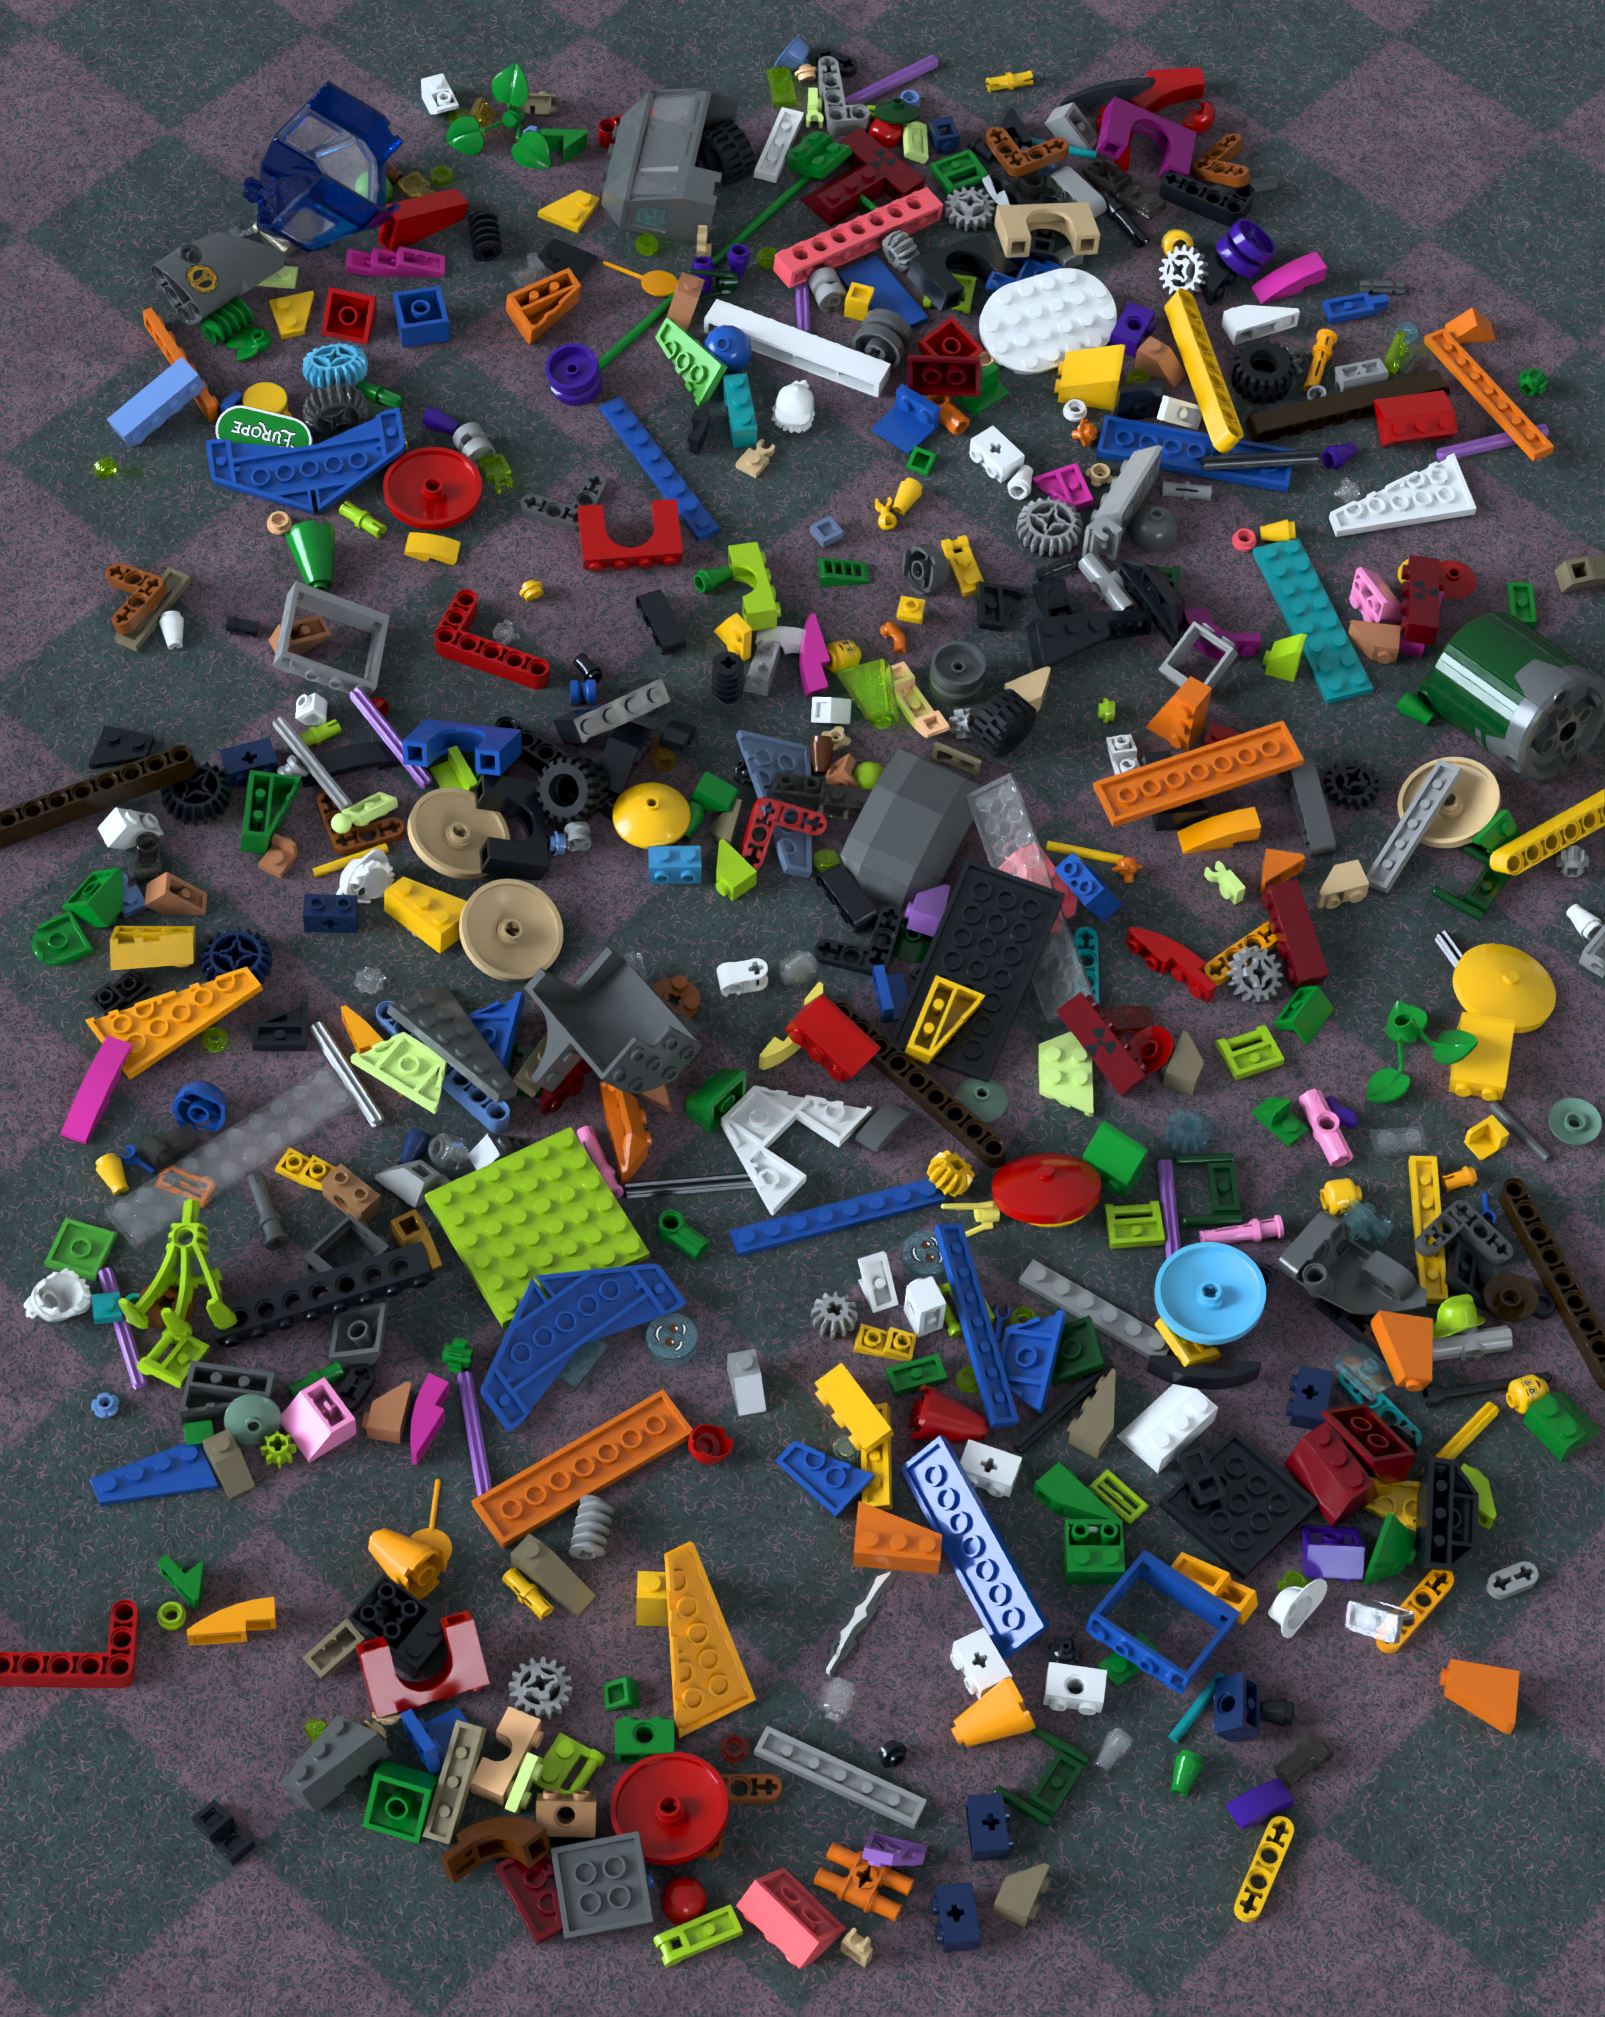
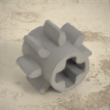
[948,708,977,739]
[1556,845,1589,877]

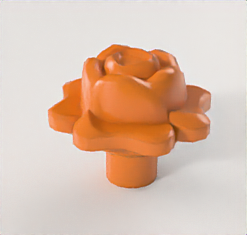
[1072,418,1097,447]
[1112,857,1143,883]

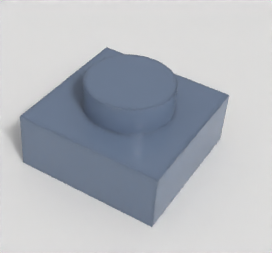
[809,516,844,548]

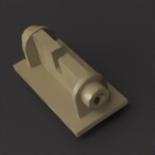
[509,91,556,116]

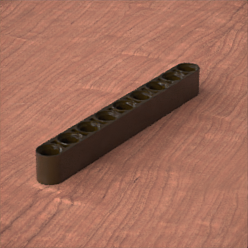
[1245,370,1450,443]
[0,744,198,849]
[835,1002,1006,1168]
[1498,1177,1605,1391]

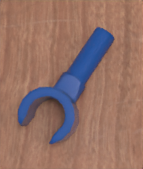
[119,1145,156,1175]
[1480,1193,1496,1226]
[991,1304,1011,1342]

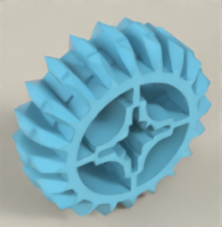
[302,342,368,389]

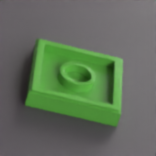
[44,1217,118,1282]

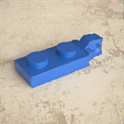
[1322,292,1389,324]

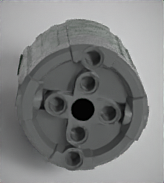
[1417,612,1605,781]

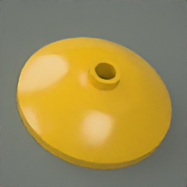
[613,782,690,849]

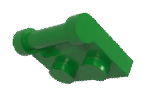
[929,149,989,196]

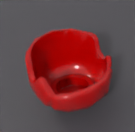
[1182,101,1216,135]
[868,118,903,149]
[688,1423,733,1465]
[662,1876,707,1925]

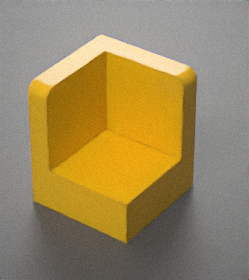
[844,282,875,321]
[1464,1115,1510,1161]

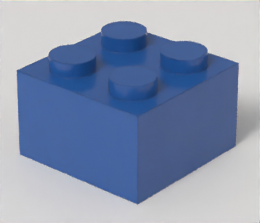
[392,286,450,348]

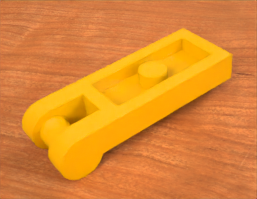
[941,535,984,597]

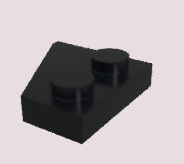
[537,238,598,282]
[976,581,1024,632]
[89,725,154,769]

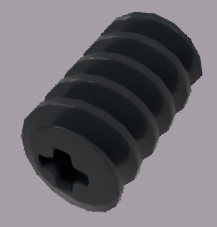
[468,211,502,262]
[711,651,744,704]

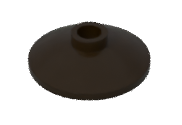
[1483,1273,1539,1322]

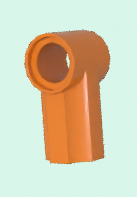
[928,395,970,435]

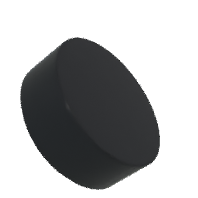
[1532,1292,1556,1320]

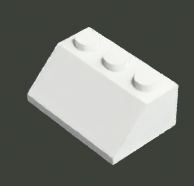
[1117,1384,1218,1473]

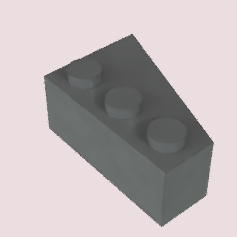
[179,1361,277,1426]
[282,1715,392,1813]

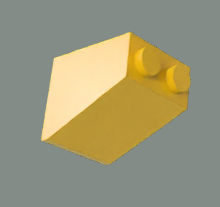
[1054,344,1125,411]
[1448,1012,1515,1101]
[636,1571,669,1627]

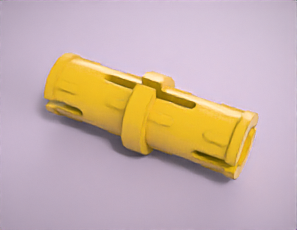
[986,70,1033,92]
[502,1567,554,1620]

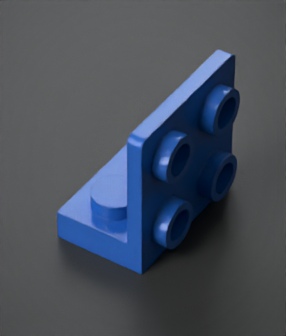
[872,384,941,454]
[400,1708,483,1775]

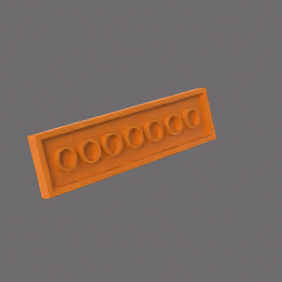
[1093,720,1304,828]
[472,1389,693,1549]

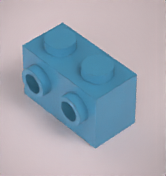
[648,846,702,884]

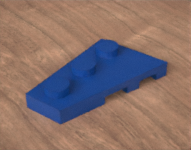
[775,1440,876,1519]

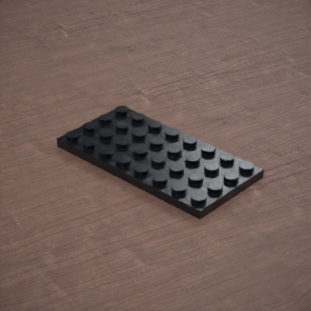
[891,859,1065,1083]

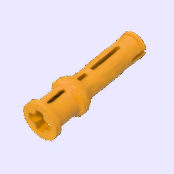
[1303,329,1338,392]

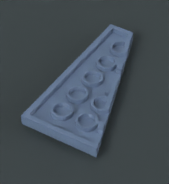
[736,730,812,878]

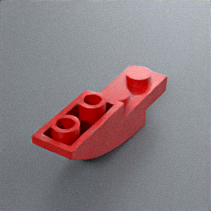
[1126,927,1217,1004]

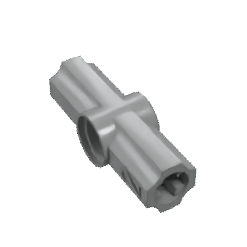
[1078,552,1137,611]
[1433,1325,1513,1361]

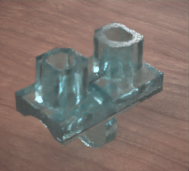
[1342,1199,1394,1251]

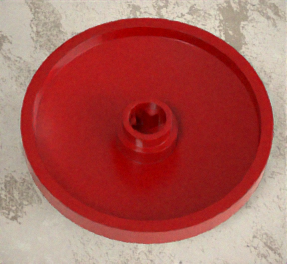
[383,447,482,530]
[992,1153,1101,1224]
[610,1752,730,1865]

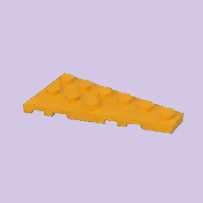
[85,967,263,1081]
[664,1541,756,1738]

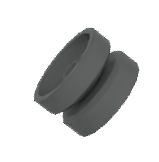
[852,309,913,370]
[929,641,986,706]

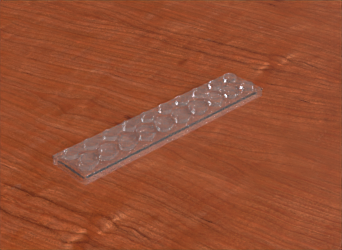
[965,773,1097,1024]
[104,1065,359,1252]

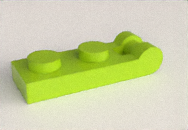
[653,1904,743,1968]

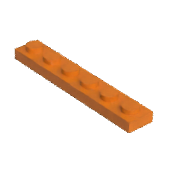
[143,308,220,422]

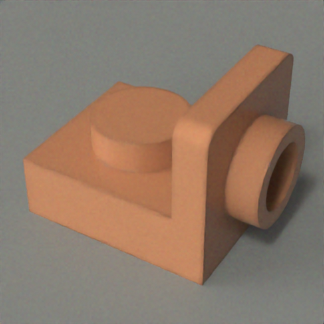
[824,753,859,798]
[258,833,298,879]

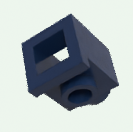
[928,116,960,154]

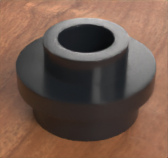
[878,1740,907,1768]

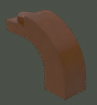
[440,1817,551,1883]

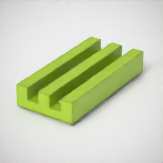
[1089,1469,1149,1526]

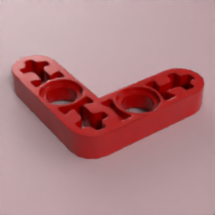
[739,797,827,870]

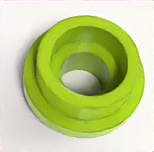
[1098,698,1115,723]
[157,1602,187,1631]

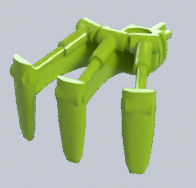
[118,1199,237,1337]

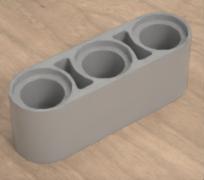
[1046,166,1107,218]

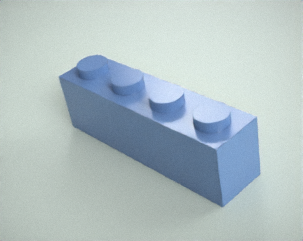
[107,357,206,448]

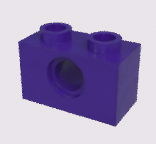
[1109,302,1156,358]

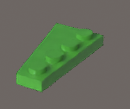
[655,317,728,407]

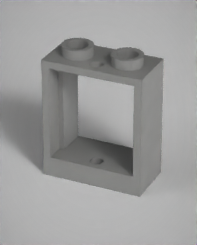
[1158,621,1238,689]

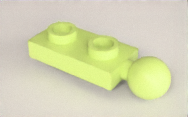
[331,792,398,834]

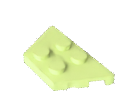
[351,1032,447,1114]
[1038,1032,1094,1117]

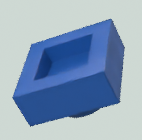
[220,390,243,414]

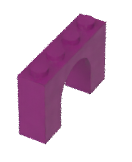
[1096,96,1197,179]

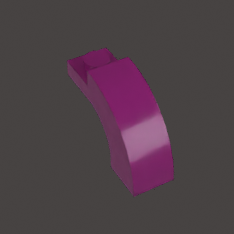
[1182,608,1261,663]

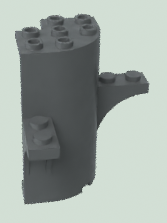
[524,947,703,1093]

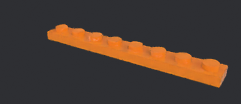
[1423,328,1554,461]

